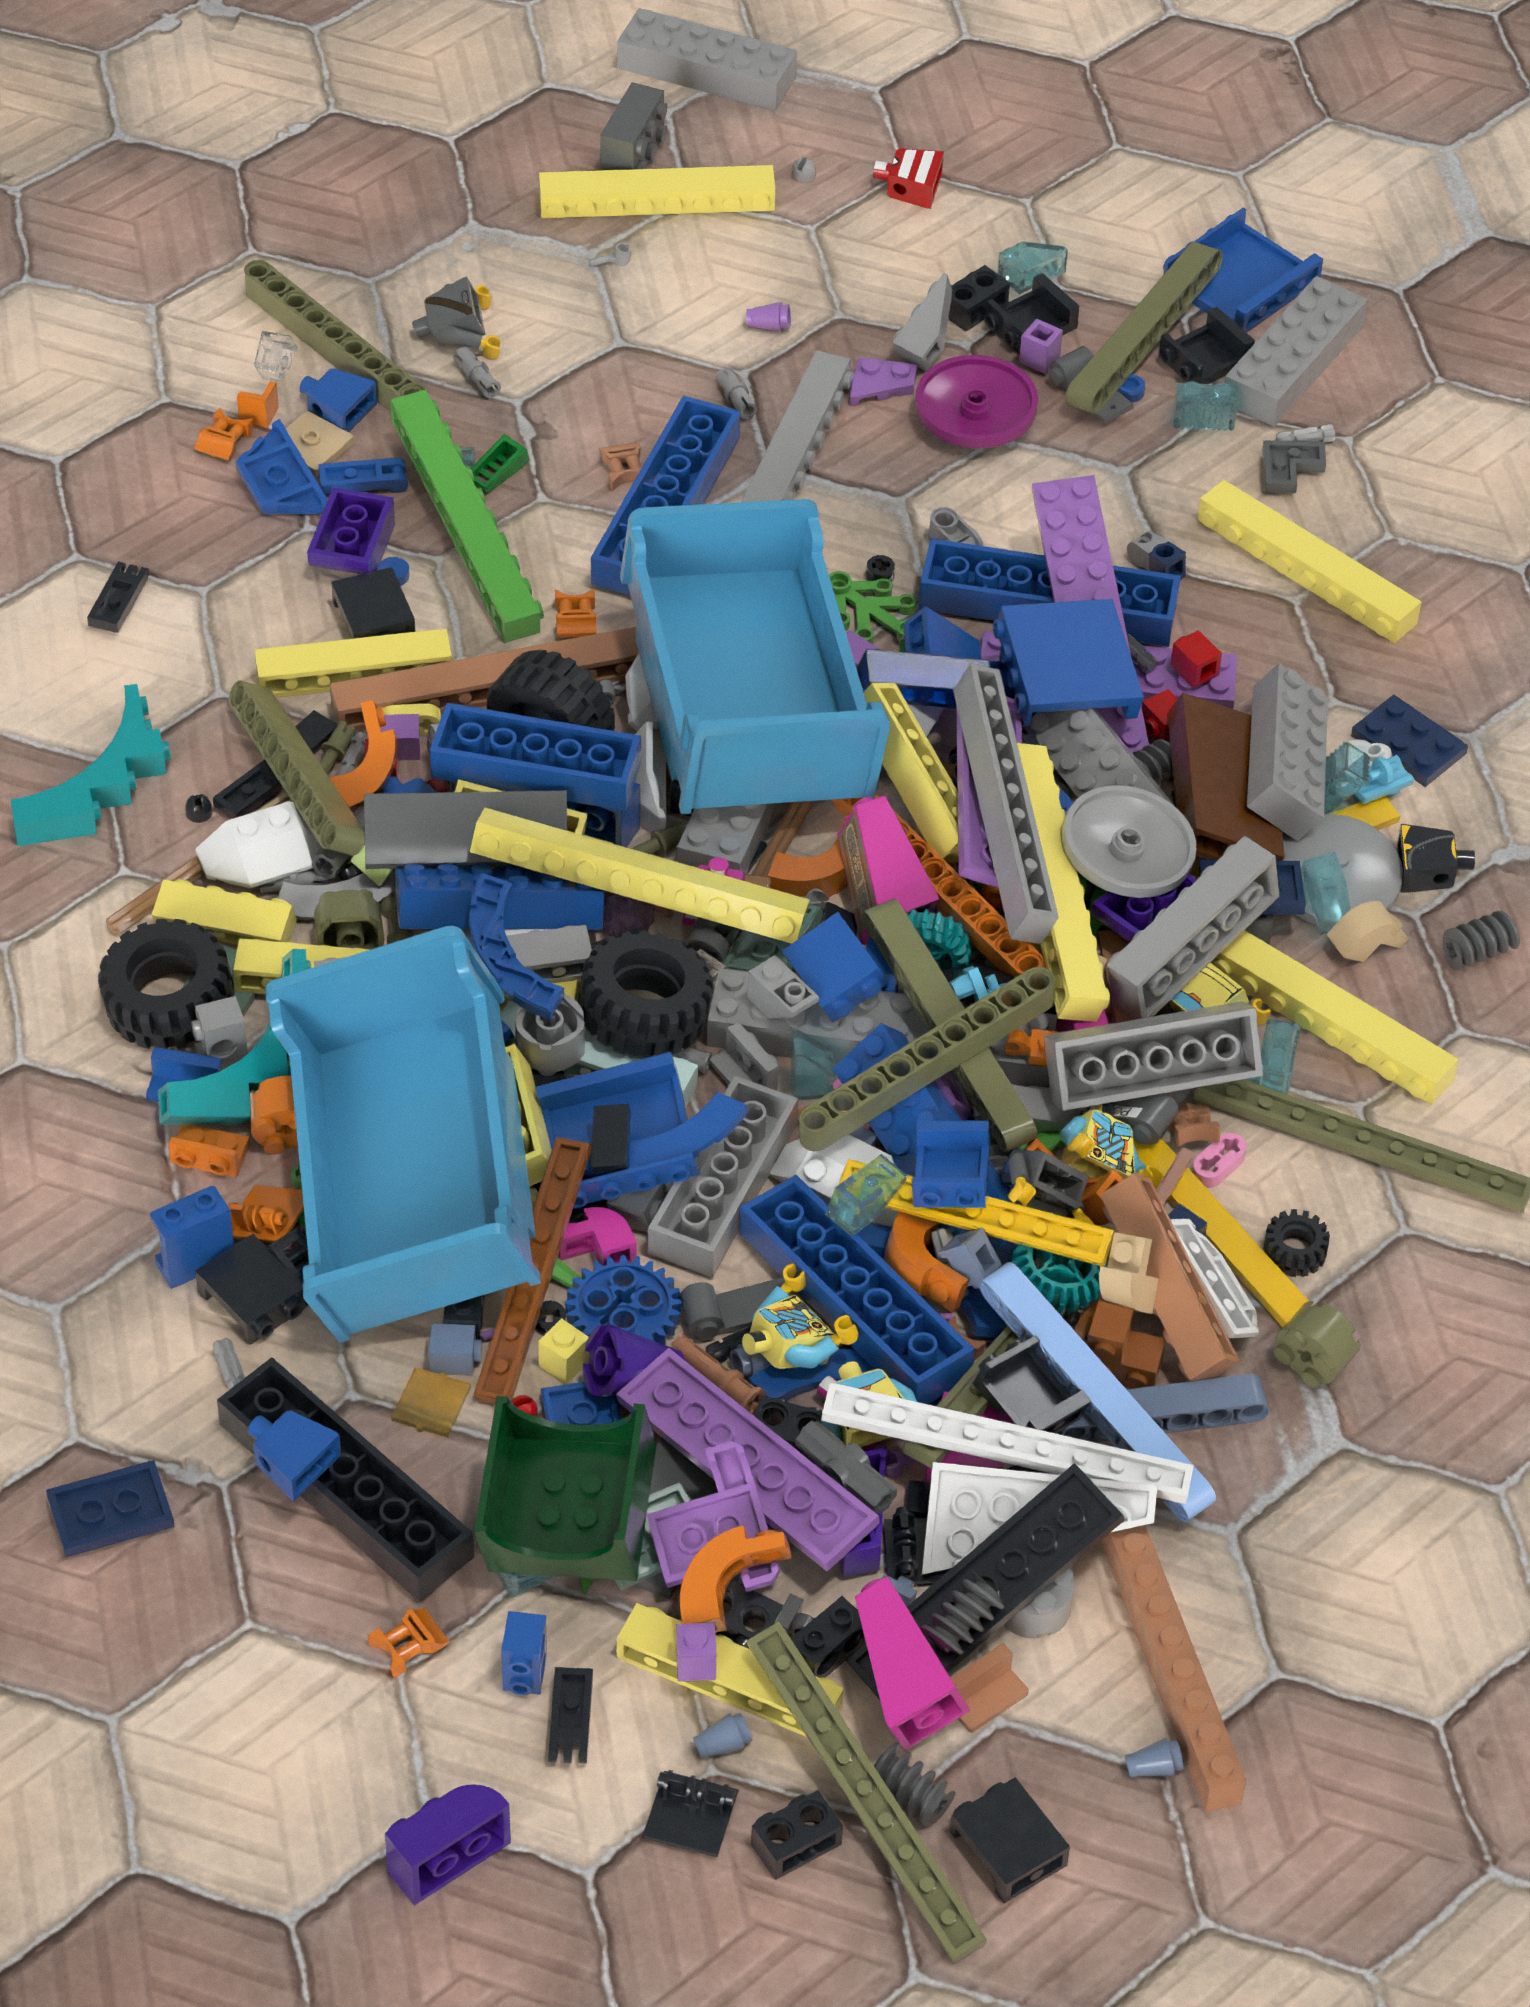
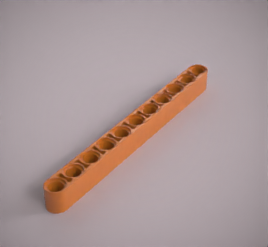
[832,793,1046,990]

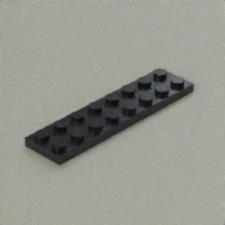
[845,1463,1125,1702]

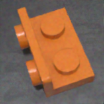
[168,1125,250,1177]

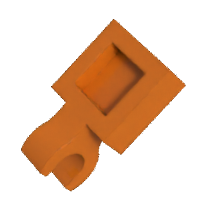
[1004,1029,1061,1067]

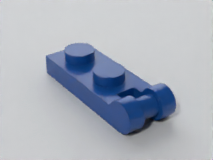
[318,458,408,494]

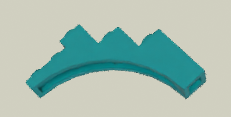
[10,684,171,846]
[158,949,311,1125]

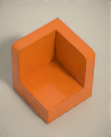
[237,381,279,428]

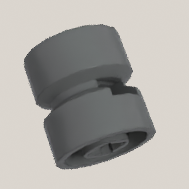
[684,917,740,971]

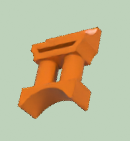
[194,408,253,461]
[555,589,597,638]
[367,1607,450,1678]

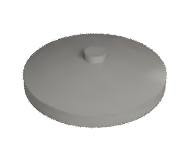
[1062,785,1197,898]
[1282,814,1403,929]

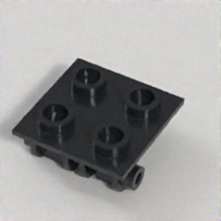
[884,1506,951,1584]
[643,1770,739,1857]

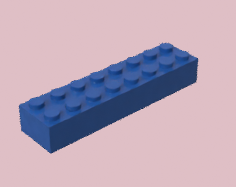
[591,395,741,596]
[919,538,1181,647]
[832,1023,1019,1269]
[740,1175,974,1404]

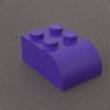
[307,487,395,575]
[1092,874,1197,943]
[385,1784,511,1906]

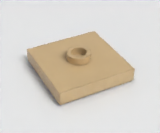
[285,410,355,478]

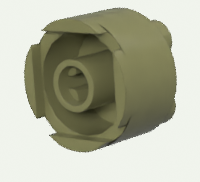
[313,889,385,950]
[1273,1301,1360,1388]

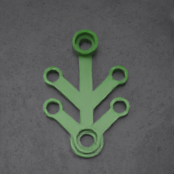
[829,571,916,644]

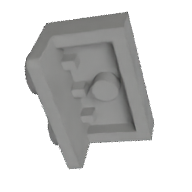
[710,1022,780,1090]

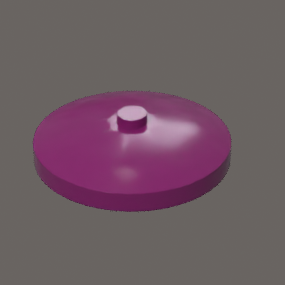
[915,355,1038,448]

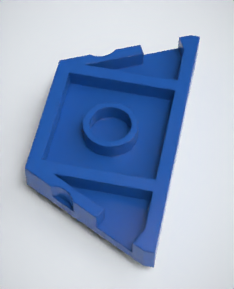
[236,419,328,514]

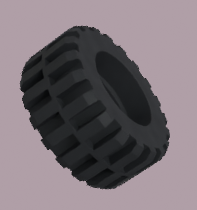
[487,650,615,731]
[98,919,235,1049]
[578,931,713,1059]

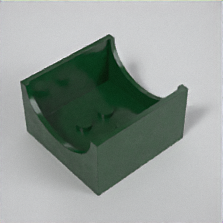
[474,1396,657,1581]

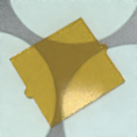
[391,1367,471,1438]

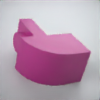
[558,1207,637,1266]

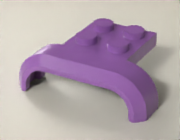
[647,1441,780,1592]

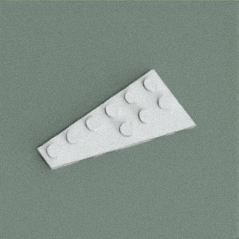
[922,1462,1157,1575]

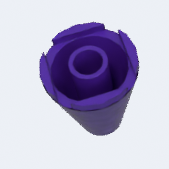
[583,1325,687,1398]

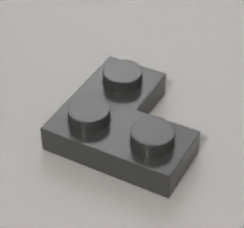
[1262,440,1326,493]

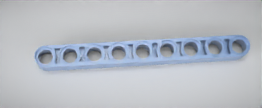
[979,1262,1216,1522]

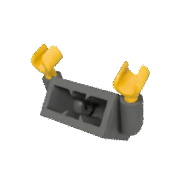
[412,276,500,359]
[1001,1149,1094,1225]

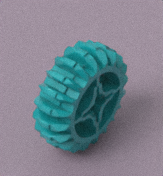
[906,909,972,971]
[1011,1244,1107,1315]

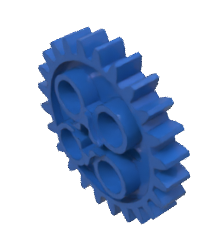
[565,1255,682,1345]

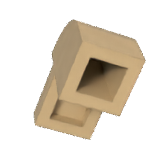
[1327,901,1409,962]
[1099,1232,1159,1314]

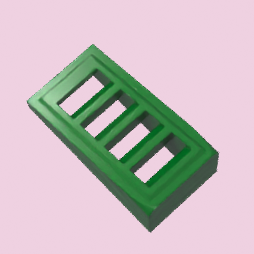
[471,434,530,494]

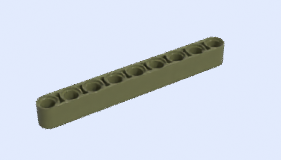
[1065,242,1223,414]
[244,260,426,411]
[229,680,365,856]
[862,898,1038,1152]
[799,967,1055,1152]

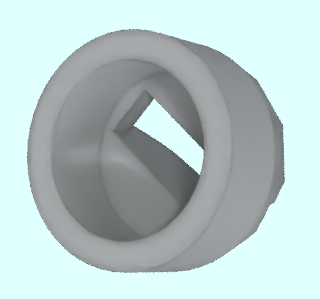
[793,157,816,183]

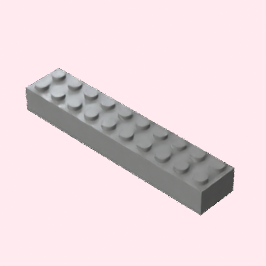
[707,968,1057,1087]

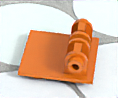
[227,1184,304,1243]

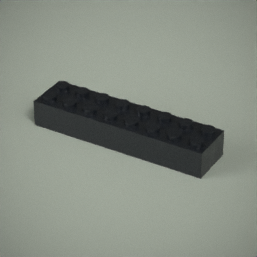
[217,1357,474,1602]

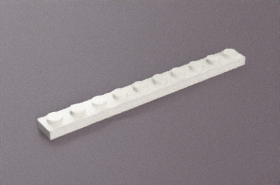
[821,1382,1194,1504]

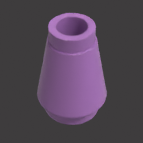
[746,302,791,332]

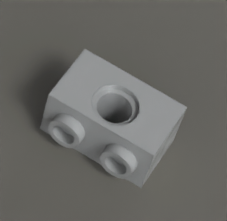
[191,996,248,1069]

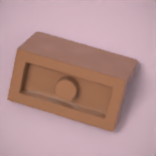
[951,1643,1029,1733]

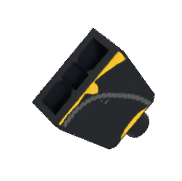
[1397,824,1475,893]

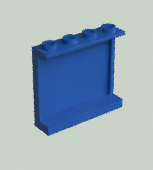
[1163,207,1323,333]
[993,599,1144,726]
[535,1052,700,1209]

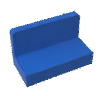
[146,1047,223,1102]

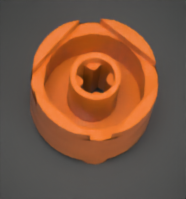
[250,1076,298,1154]

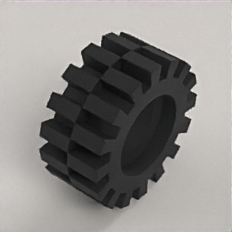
[1263,1209,1330,1277]

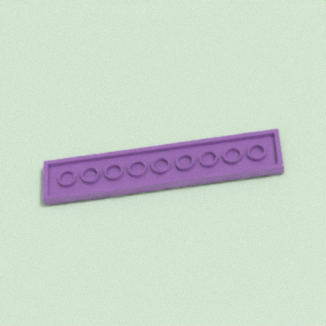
[1032,475,1149,753]

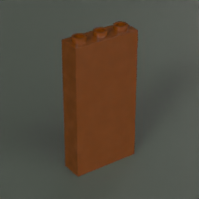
[1167,692,1285,861]

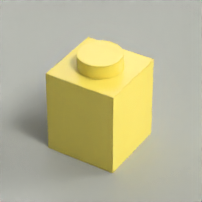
[538,1318,590,1385]

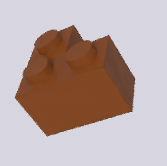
[1087,1301,1166,1389]

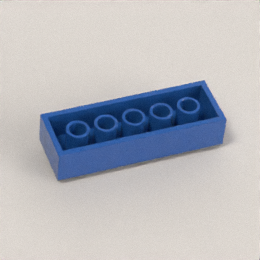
[430,703,641,811]
[395,864,604,929]

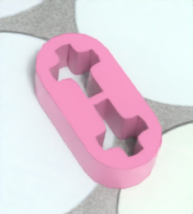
[1192,1133,1247,1188]

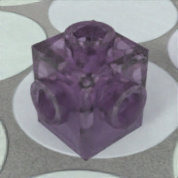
[603,894,654,937]

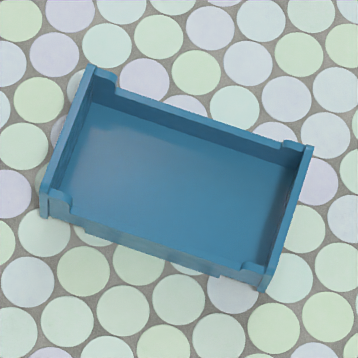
[620,499,890,814]
[265,926,541,1343]

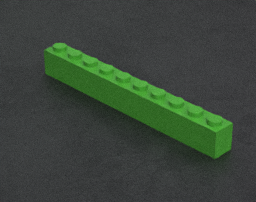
[391,390,544,643]

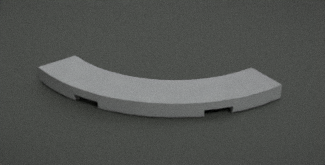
[278,868,396,921]

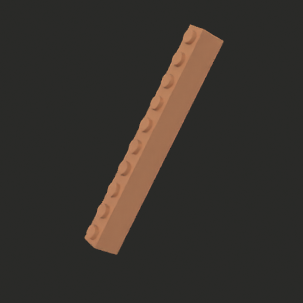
[330,627,639,732]
[1100,1525,1246,1813]

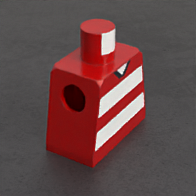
[873,148,944,209]

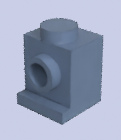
[938,1228,1002,1289]

